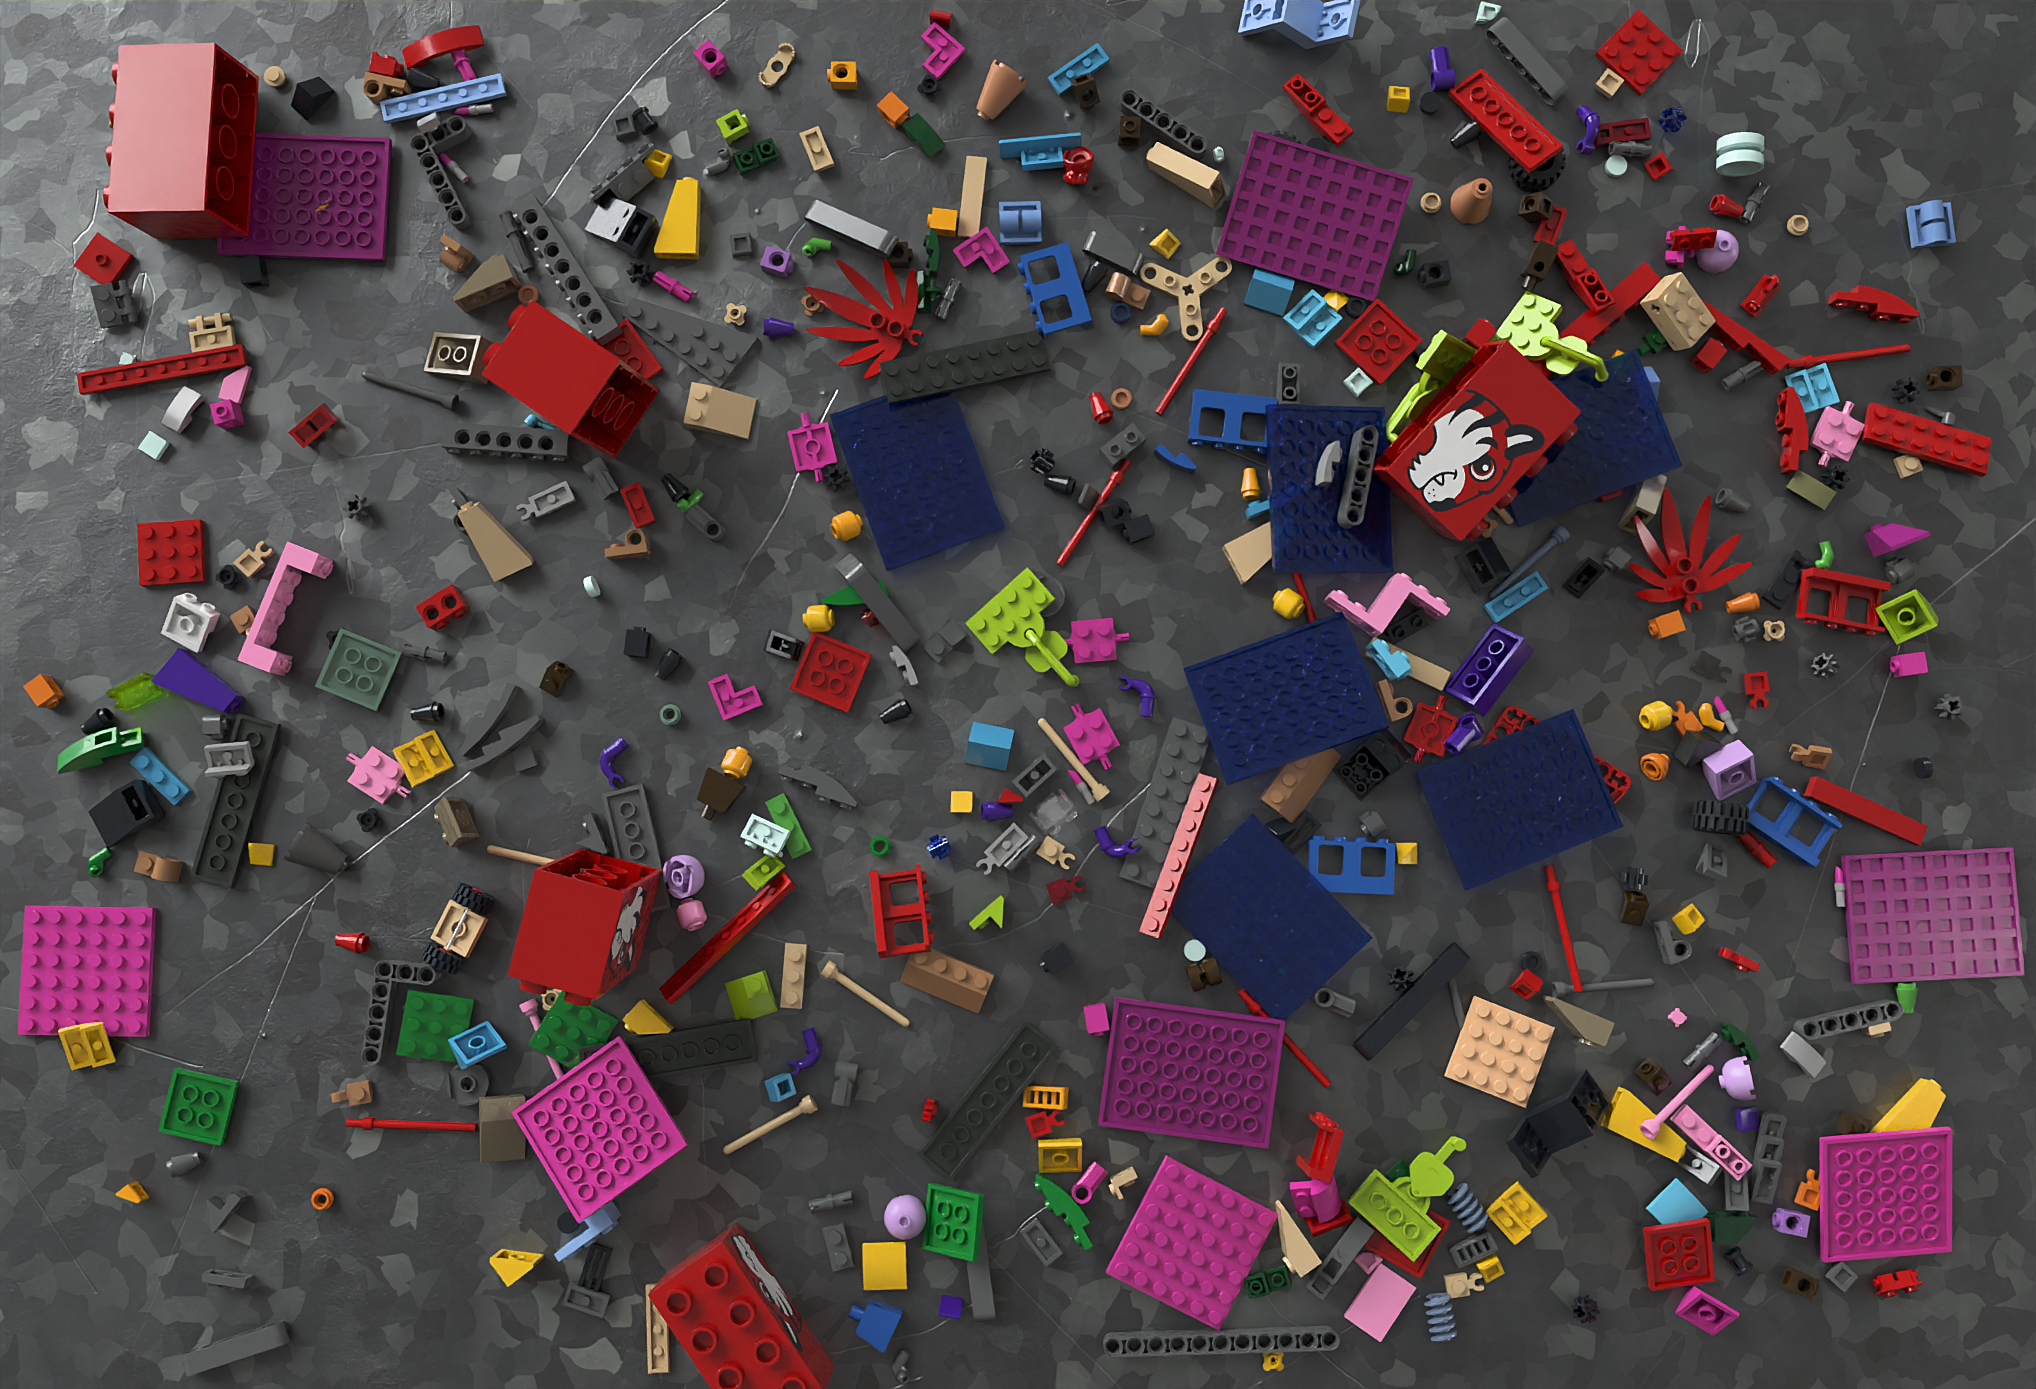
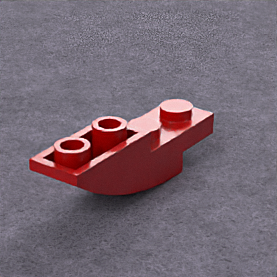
[1283,73,1354,147]
[1555,239,1615,312]
[1828,285,1919,324]
[1775,387,1808,474]

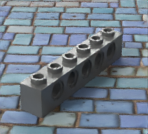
[441,422,573,462]

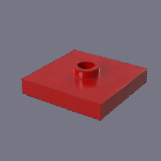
[73,232,134,284]

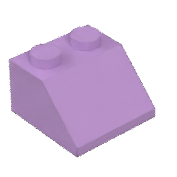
[1702,740,1756,801]

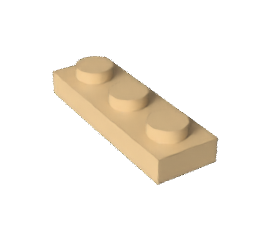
[780,943,807,1009]

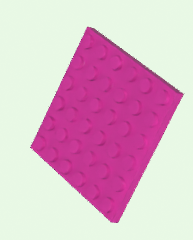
[18,906,156,1037]
[511,1036,689,1223]
[1819,1127,1952,1263]
[1105,1155,1278,1331]

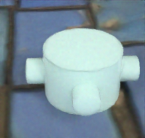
[1213,147,1224,163]
[119,352,138,365]

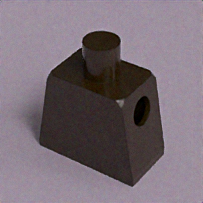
[1520,239,1560,292]
[697,767,746,821]

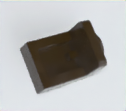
[539,661,574,698]
[1619,890,1649,926]
[1634,1058,1672,1097]

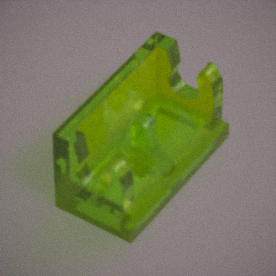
[106,672,163,712]

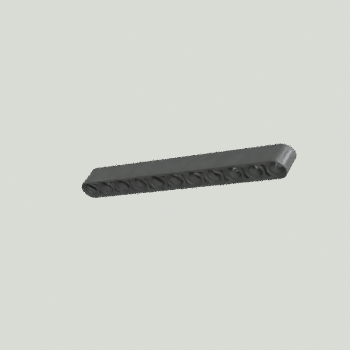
[1103,1326,1340,1357]

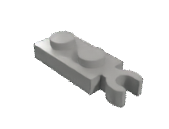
[516,481,576,521]
[976,823,1029,875]

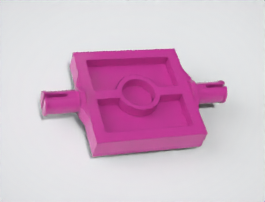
[787,412,838,483]
[1064,618,1129,663]
[1063,703,1120,770]

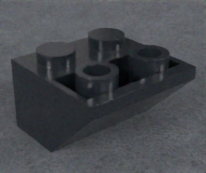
[1454,537,1512,593]

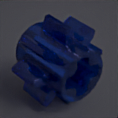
[1658,107,1687,133]
[926,834,952,860]

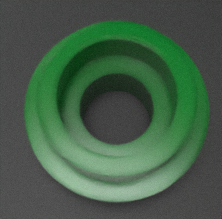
[870,836,891,857]

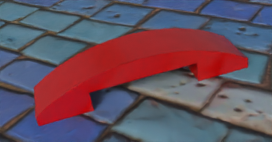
[402,25,485,71]

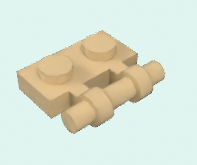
[188,312,236,353]

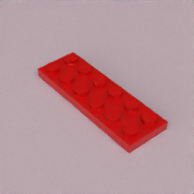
[1449,68,1563,173]
[1862,402,1992,477]

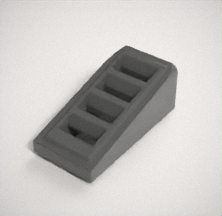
[1448,1228,1499,1269]

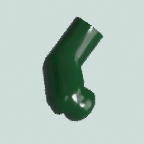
[1393,249,1417,276]

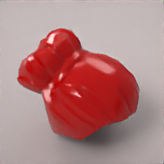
[1063,146,1094,185]

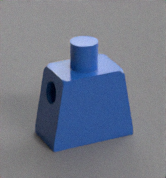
[848,1300,903,1353]

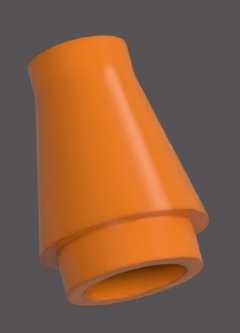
[1726,592,1760,614]

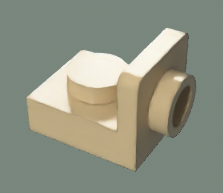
[1108,1166,1138,1200]

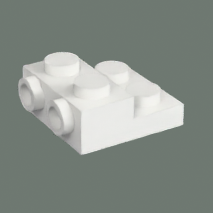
[161,593,220,653]

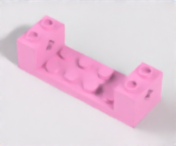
[238,542,333,676]

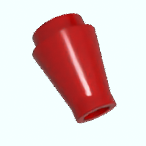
[1710,194,1743,218]
[1089,392,1113,425]
[335,933,370,954]

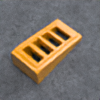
[1022,1085,1069,1110]

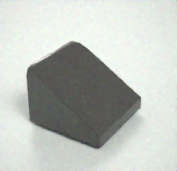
[1077,484,1099,511]

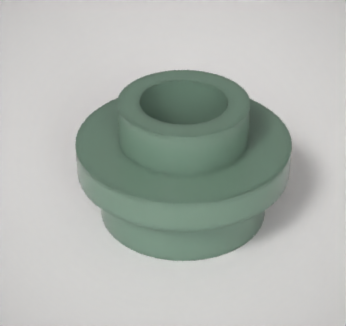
[660,704,681,726]

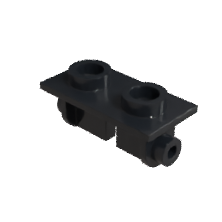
[1383,607,1429,645]

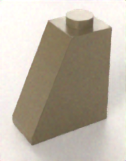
[1617,469,1667,536]

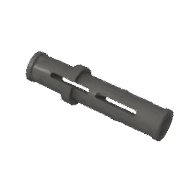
[499,210,535,273]

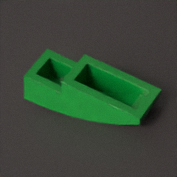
[821,580,890,607]

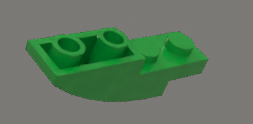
[58,727,144,774]
[1034,1173,1093,1251]

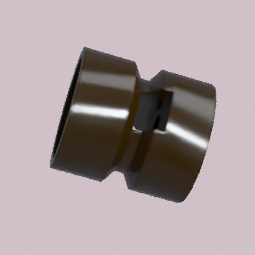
[1185,957,1222,992]

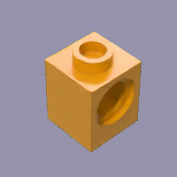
[827,62,857,90]
[927,208,958,237]

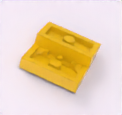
[393,730,454,788]
[58,1022,116,1070]
[1486,1181,1548,1245]
[863,1242,907,1290]

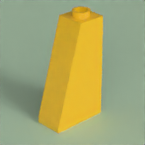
[654,177,701,259]
[1870,1078,1946,1133]
[1601,1087,1686,1162]

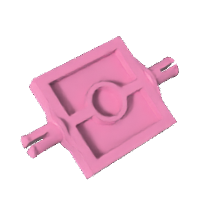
[1808,401,1865,468]
[346,746,411,805]

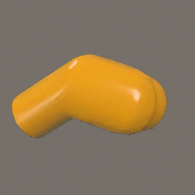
[1699,703,1724,732]

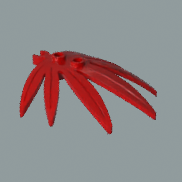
[804,259,924,380]
[1628,487,1752,613]

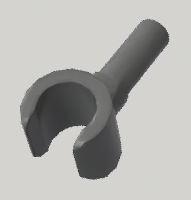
[1926,406,1955,426]

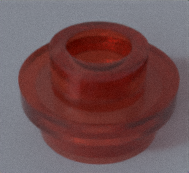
[861,608,880,627]

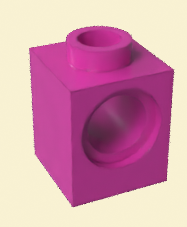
[693,39,727,78]
[210,399,245,430]
[1890,652,1928,677]
[1083,1003,1109,1036]

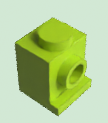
[715,109,750,145]

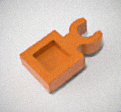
[1671,701,1703,738]
[1794,1169,1820,1211]

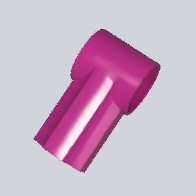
[1071,1161,1108,1204]

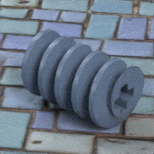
[1447,1183,1491,1233]
[1424,1292,1457,1342]

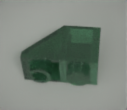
[1707,1210,1758,1244]

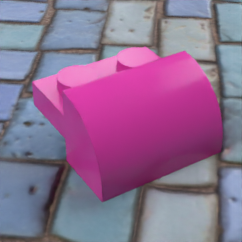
[1290,1174,1341,1223]

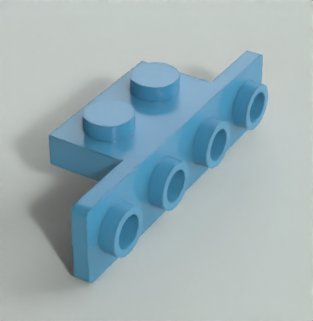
[999,132,1082,171]

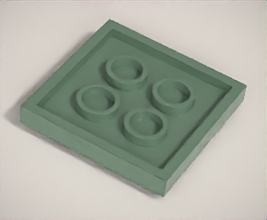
[315,628,401,711]

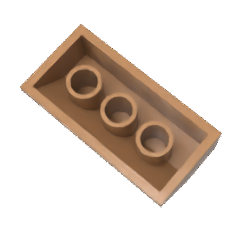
[1258,731,1341,825]
[900,942,994,1014]

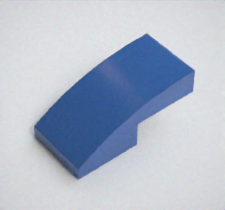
[1154,444,1197,473]

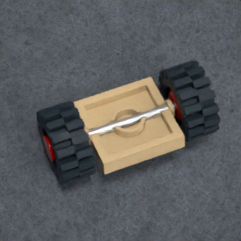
[421,882,495,975]

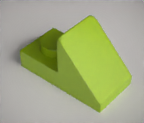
[742,855,785,891]
[969,895,1004,930]

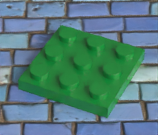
[396,990,474,1063]
[528,990,619,1069]
[158,1067,240,1146]
[922,1183,984,1262]

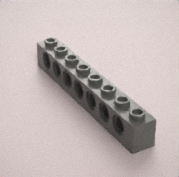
[512,193,623,346]

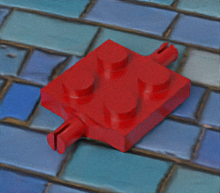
[1402,695,1458,764]

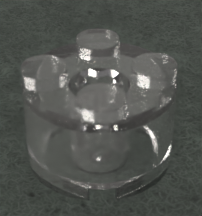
[1029,787,1078,836]

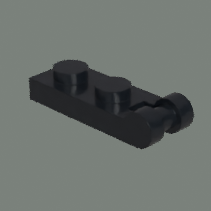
[1761,550,1814,610]

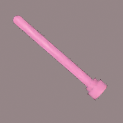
[519,998,564,1080]
[1639,1065,1714,1139]

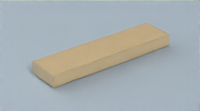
[958,156,987,239]
[1365,636,1451,692]
[646,1283,671,1374]

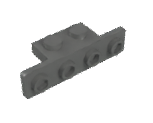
[589,143,656,202]

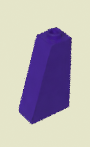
[151,648,244,713]

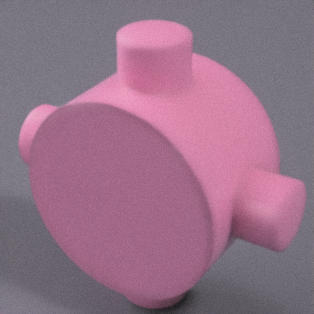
[1668,1008,1687,1027]

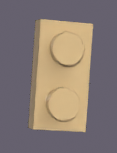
[799,126,834,173]

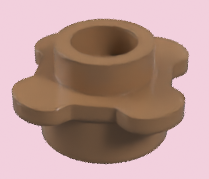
[801,295,824,316]
[1480,514,1498,538]

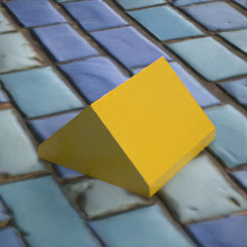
[1038,1138,1082,1173]
[490,1249,544,1287]

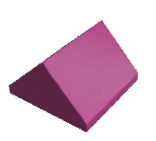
[1676,1285,1739,1336]

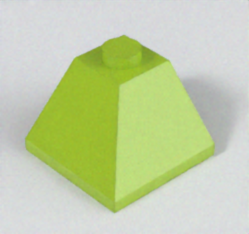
[1875,589,1939,644]
[725,970,778,1020]

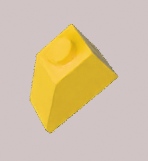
[622,999,674,1035]

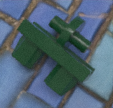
[916,271,942,313]

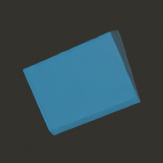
[1244,267,1295,317]
[965,722,1014,771]
[448,1021,507,1070]

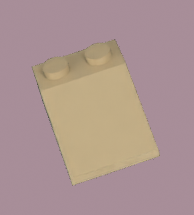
[683,382,757,440]
[1275,1200,1322,1278]

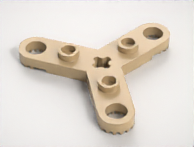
[1140,256,1232,342]

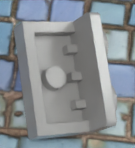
[204,741,255,778]

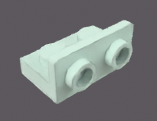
[741,814,791,858]

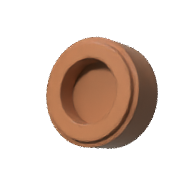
[518,285,540,306]
[1111,388,1132,410]

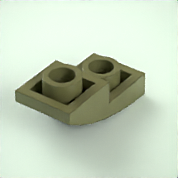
[1786,469,1837,511]

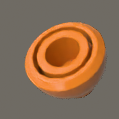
[1640,753,1670,781]

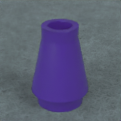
[763,317,793,338]
[981,801,1013,822]

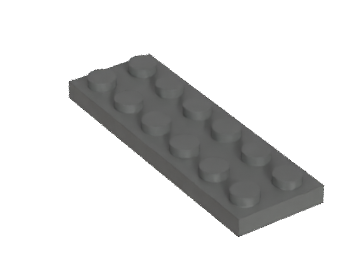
[601,784,673,913]

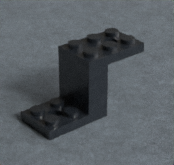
[1506,1069,1612,1179]

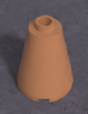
[976,60,1028,121]
[1450,178,1492,224]

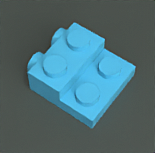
[1365,638,1412,681]

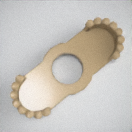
[758,43,795,88]

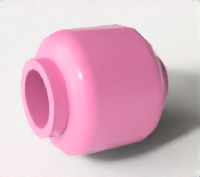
[676,898,707,931]

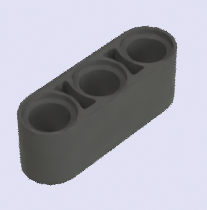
[1082,231,1145,277]

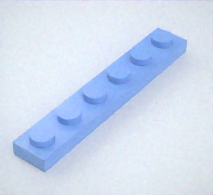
[380,73,507,124]

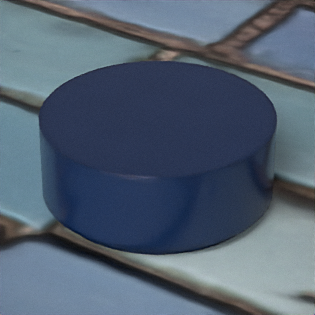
[1110,302,1131,324]

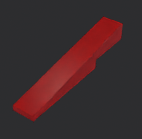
[1700,298,1791,376]
[1803,777,1927,846]

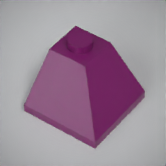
[1864,523,1931,557]

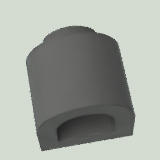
[1602,545,1632,573]
[1884,557,1915,585]
[202,714,230,740]
[1359,810,1387,838]

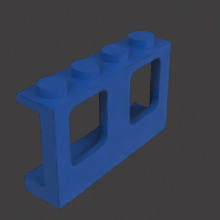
[1017,242,1092,339]
[1187,389,1277,454]
[1745,776,1843,867]
[1305,836,1395,895]

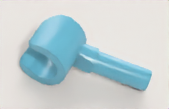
[524,414,555,430]

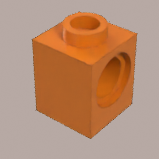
[877,91,910,130]
[1648,610,1686,640]
[23,674,65,708]

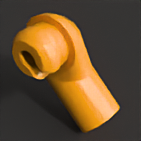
[1140,314,1168,336]

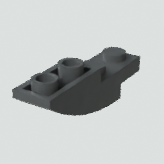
[1276,363,1300,449]
[778,764,859,810]
[1305,1216,1375,1301]

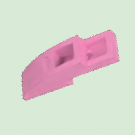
[1670,1104,1752,1181]

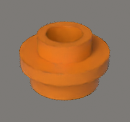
[311,1188,334,1210]

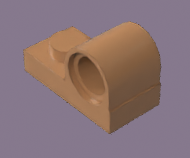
[363,72,412,105]
[439,234,474,273]
[1104,272,1150,311]
[604,529,651,560]
[1375,679,1413,723]
[134,851,184,882]

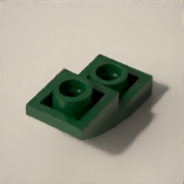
[901,113,945,158]
[732,138,780,175]
[923,228,940,277]
[1719,1022,1761,1061]
[1244,1264,1292,1299]

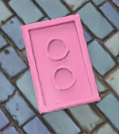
[1344,1262,1416,1342]

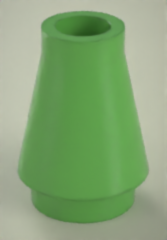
[1895,981,1918,1013]

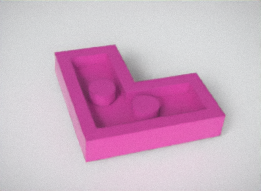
[921,22,965,81]
[953,227,1010,273]
[708,674,763,721]

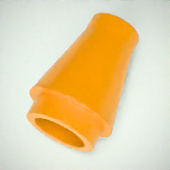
[1241,468,1261,501]

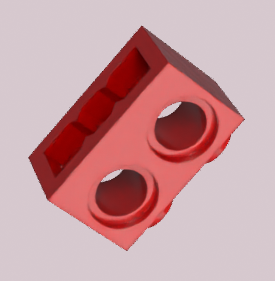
[288,403,339,448]
[415,584,470,630]

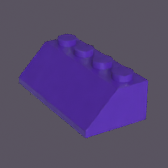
[1443,623,1534,717]

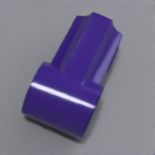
[1429,46,1455,90]
[1444,713,1484,756]

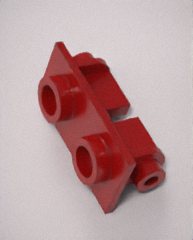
[1670,227,1717,251]
[1739,274,1781,318]
[1873,1269,1924,1298]

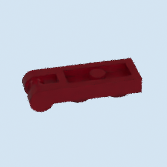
[1594,118,1652,148]

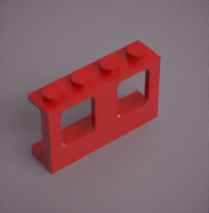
[1796,567,1891,636]
[869,864,934,959]
[1296,1111,1344,1183]

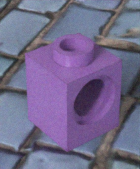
[760,246,794,278]
[1772,1207,1810,1238]

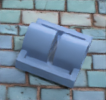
[1906,200,1956,249]
[999,201,1042,245]

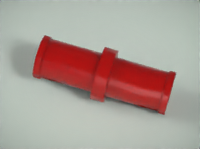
[1736,829,1778,868]

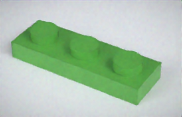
[765,793,812,859]

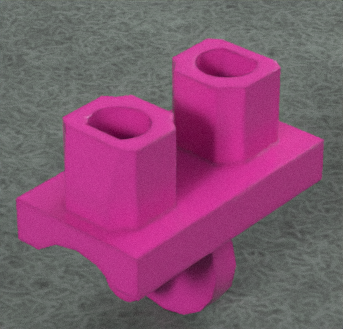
[1665,226,1700,269]

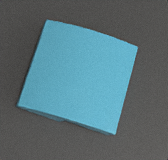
[1283,289,1343,349]
[1784,363,1840,414]
[1646,1178,1708,1225]

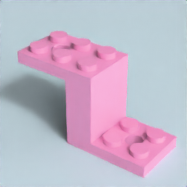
[1323,573,1450,637]

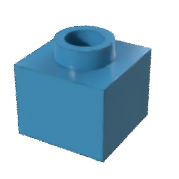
[764,1073,797,1102]

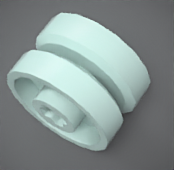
[1716,132,1764,176]

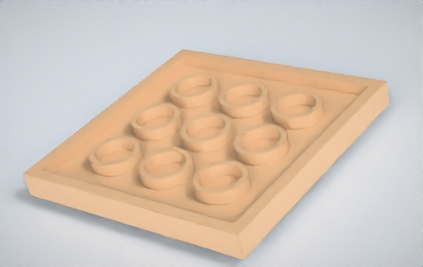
[1444,996,1555,1108]

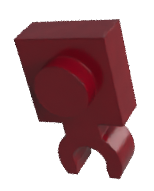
[1046,875,1085,905]

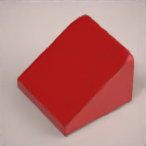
[929,10,952,28]
[1644,152,1674,181]
[997,788,1023,803]
[1510,969,1543,1000]

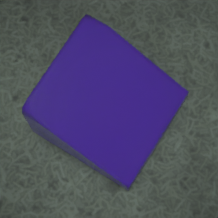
[1734,1107,1759,1132]
[939,1295,963,1320]

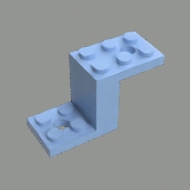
[1238,0,1360,49]
[554,1201,622,1261]

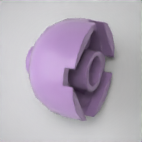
[1694,230,1739,273]
[663,855,705,899]
[1718,1056,1756,1101]
[884,1195,926,1240]

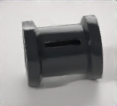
[631,106,658,135]
[1723,1246,1753,1276]

